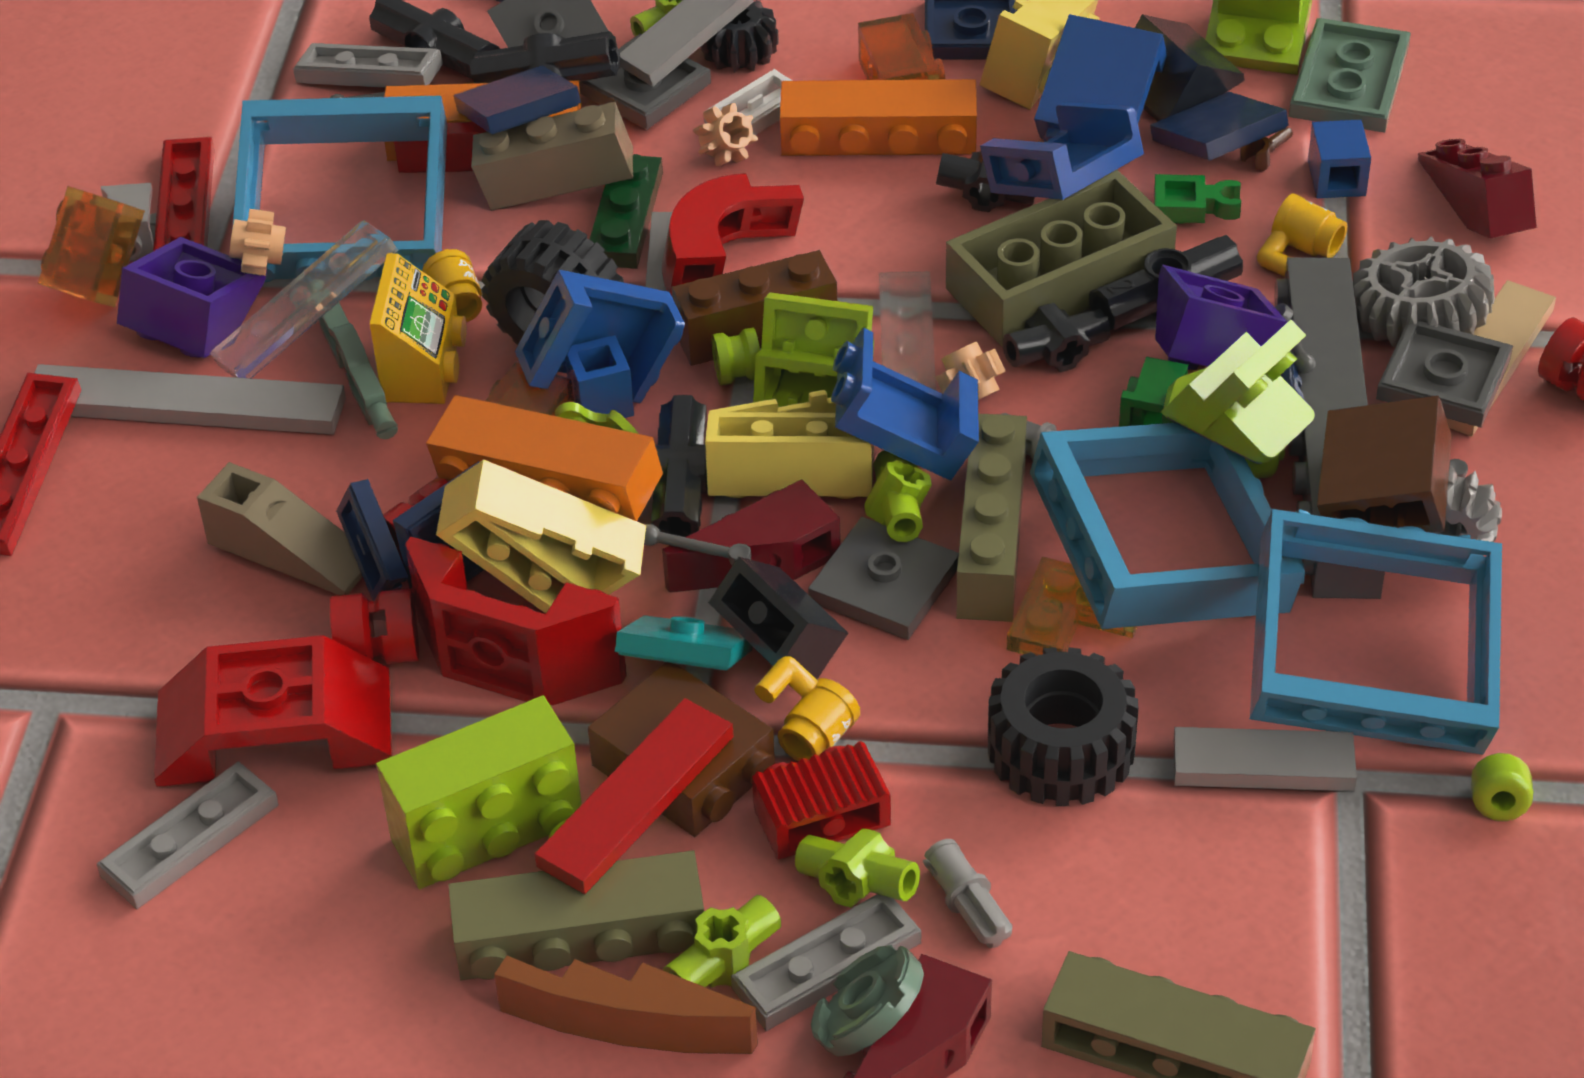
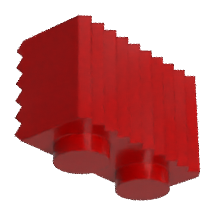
[752,741,891,860]

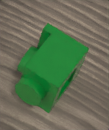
[1119,357,1188,427]

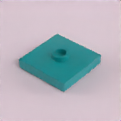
[615,615,753,670]

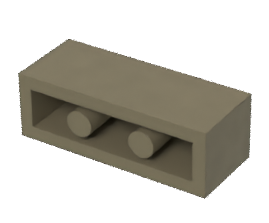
[471,102,633,211]

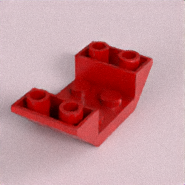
[405,536,627,706]
[154,635,392,787]

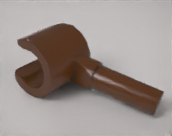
[1240,127,1293,171]

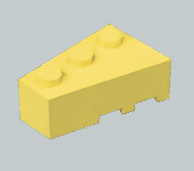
[979,0,1100,110]
[705,390,874,499]
[436,459,646,613]

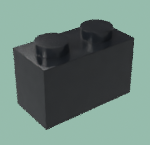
[708,557,848,679]

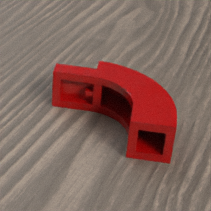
[662,173,804,296]

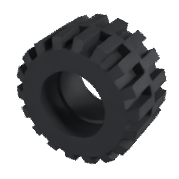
[481,220,624,345]
[988,647,1139,806]

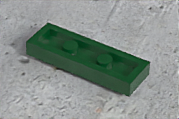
[589,154,663,269]

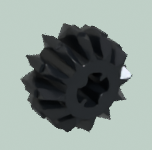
[701,0,779,73]

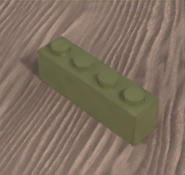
[956,414,1027,622]
[448,850,704,981]
[1041,951,1316,1078]

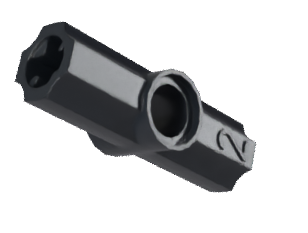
[369,0,500,79]
[470,31,621,84]
[1089,235,1243,330]
[651,395,708,537]

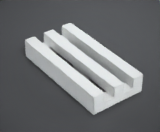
[704,69,793,135]

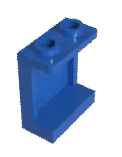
[1034,14,1167,142]
[980,102,1144,200]
[515,270,685,403]
[831,327,979,481]

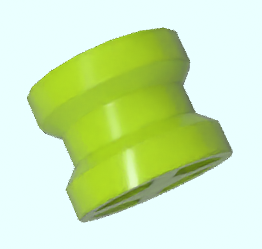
[711,327,760,386]

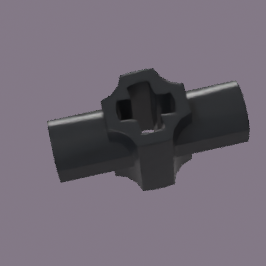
[936,151,1035,212]
[1003,303,1111,372]

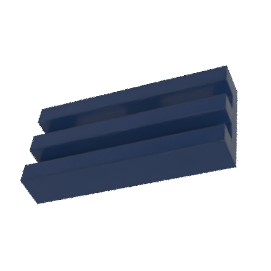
[336,479,408,601]

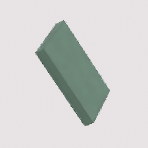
[1289,18,1411,133]

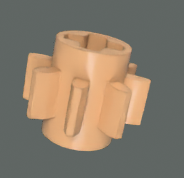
[693,103,758,167]
[229,209,286,276]
[935,342,1006,400]

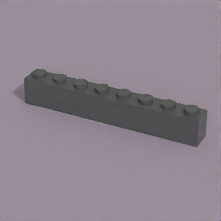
[1274,257,1385,599]

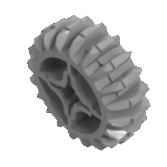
[1353,236,1495,347]

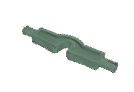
[308,283,398,439]

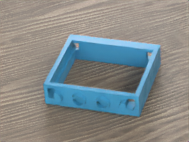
[232,96,447,283]
[1030,423,1305,629]
[1249,509,1502,754]

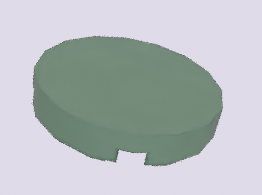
[811,945,924,1057]

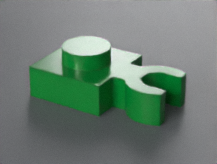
[1154,174,1241,224]

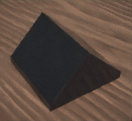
[1135,14,1245,121]

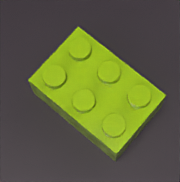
[376,695,582,890]

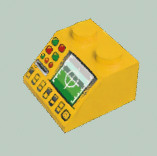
[369,253,467,404]

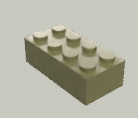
[946,170,1177,347]

